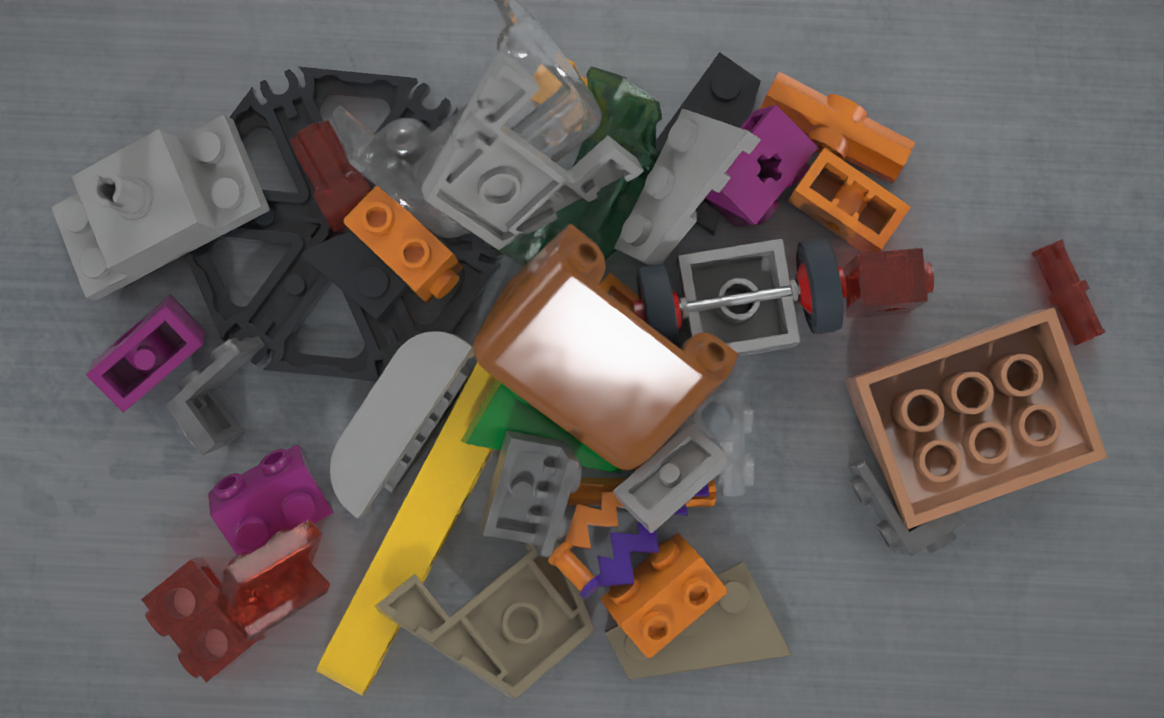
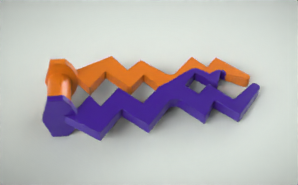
[548,447,709,599]

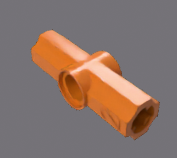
[759,72,915,184]

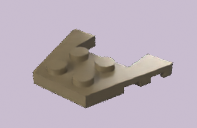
[375,541,594,699]

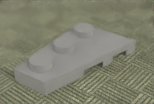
[614,108,761,266]

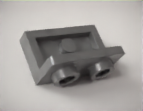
[479,430,582,557]

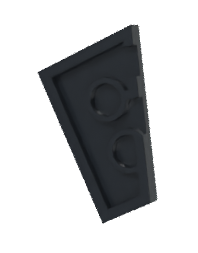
[633,52,761,236]

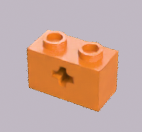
[788,147,911,259]

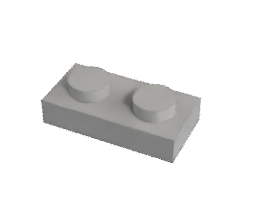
[613,423,729,534]

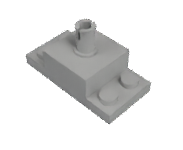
[51,115,270,301]

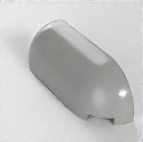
[330,331,474,519]

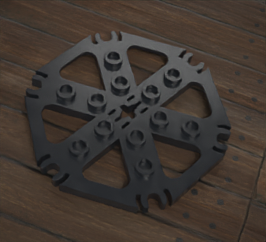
[185,66,503,382]

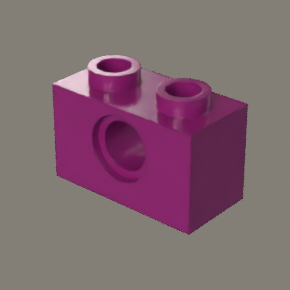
[86,294,206,413]

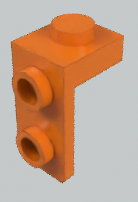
[344,185,463,304]

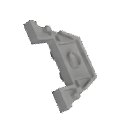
[421,51,643,250]

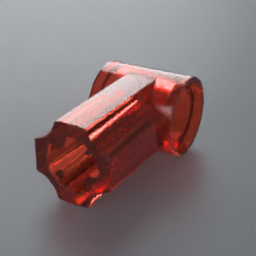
[289,120,372,232]

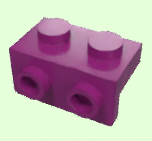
[208,445,334,562]

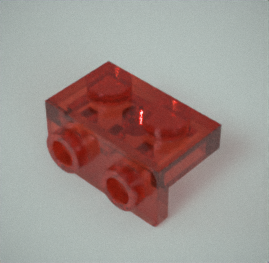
[215,520,330,640]

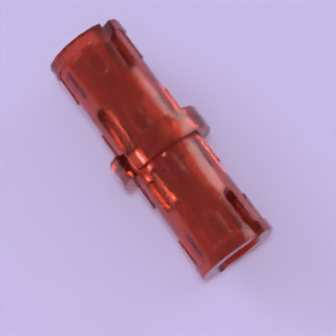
[1031,239,1106,346]

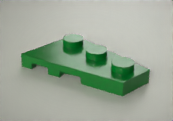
[461,379,622,474]

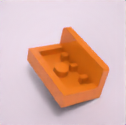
[600,533,727,658]

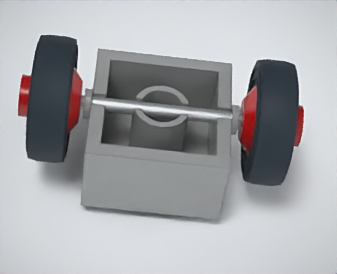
[632,238,846,357]

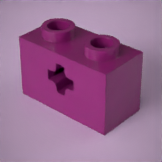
[705,105,818,227]

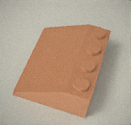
[844,308,1108,529]

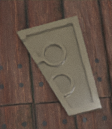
[605,561,792,680]

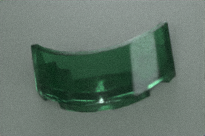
[491,66,662,266]

